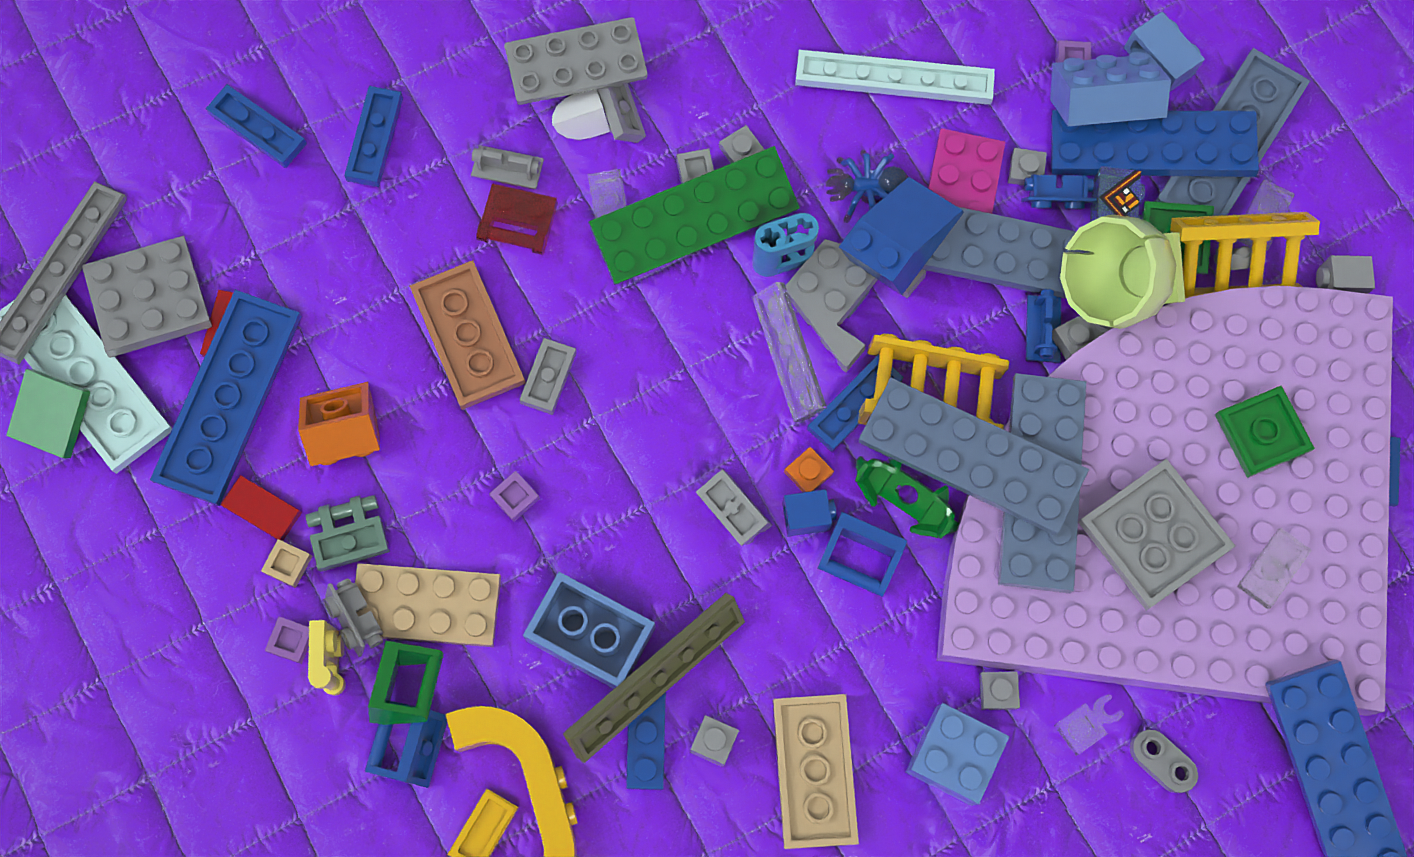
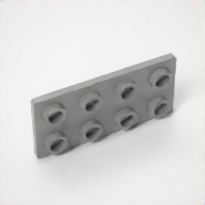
[504,17,648,105]

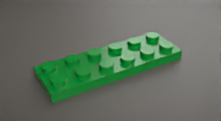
[588,146,800,285]

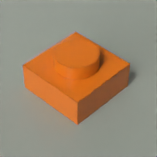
[784,447,834,492]

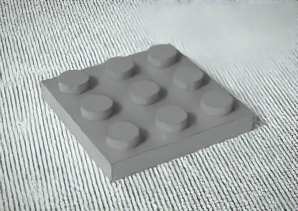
[82,236,212,358]
[1078,459,1235,611]

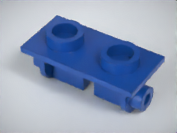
[1021,174,1096,209]
[1026,289,1061,363]

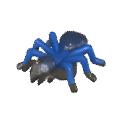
[826,150,908,223]

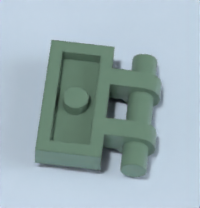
[305,495,390,572]

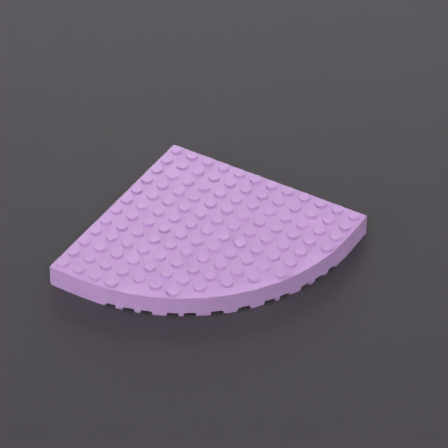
[937,286,1393,716]

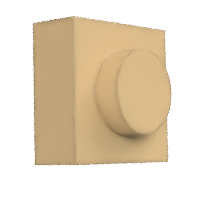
[261,539,313,588]

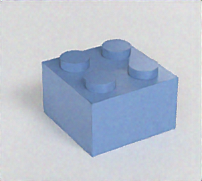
[906,703,1010,806]

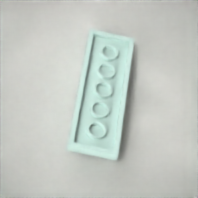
[0,294,173,474]

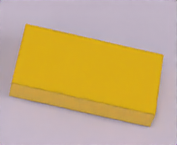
[447,788,519,857]

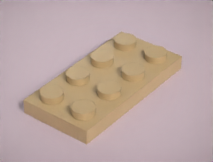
[355,563,501,647]
[773,694,859,849]

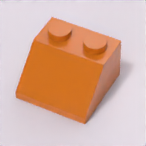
[298,382,380,467]

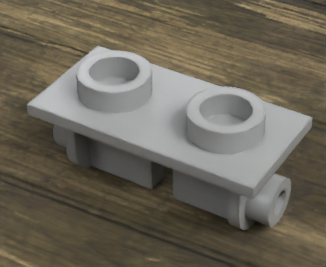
[471,145,544,190]
[323,578,383,657]

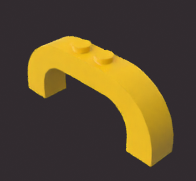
[446,706,578,857]

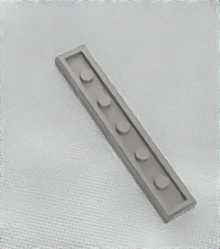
[0,181,127,365]

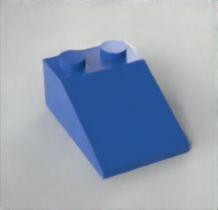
[839,177,964,295]

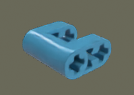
[752,213,819,277]

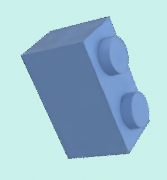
[1123,11,1205,92]

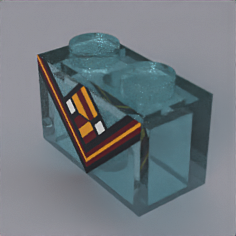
[1090,166,1145,222]

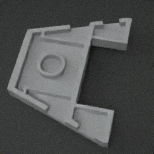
[784,239,926,373]

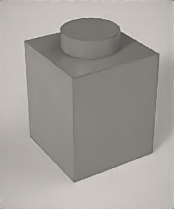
[1316,255,1375,294]
[690,715,739,767]

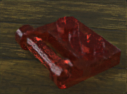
[476,184,558,255]

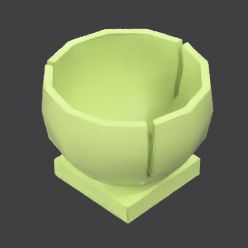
[1060,214,1185,329]

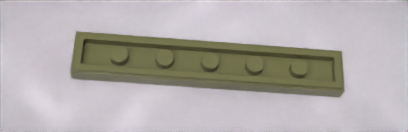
[563,593,745,763]

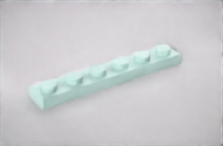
[795,50,995,105]

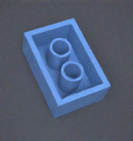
[1050,52,1171,126]
[523,572,656,689]

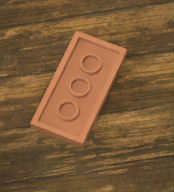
[410,260,526,410]

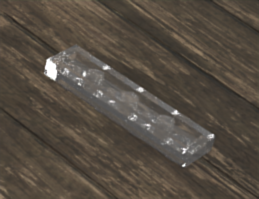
[752,282,827,422]

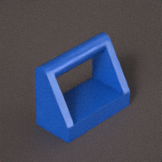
[817,512,908,597]
[364,701,447,788]

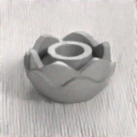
[1214,246,1252,270]

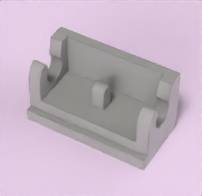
[696,469,772,546]

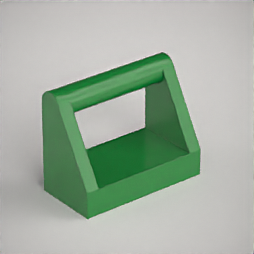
[368,641,444,725]

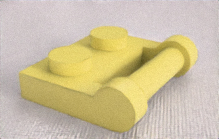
[308,620,346,696]

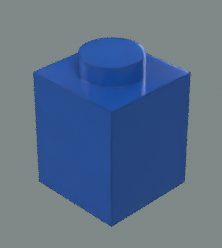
[782,490,837,537]

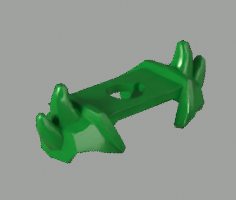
[855,456,959,539]

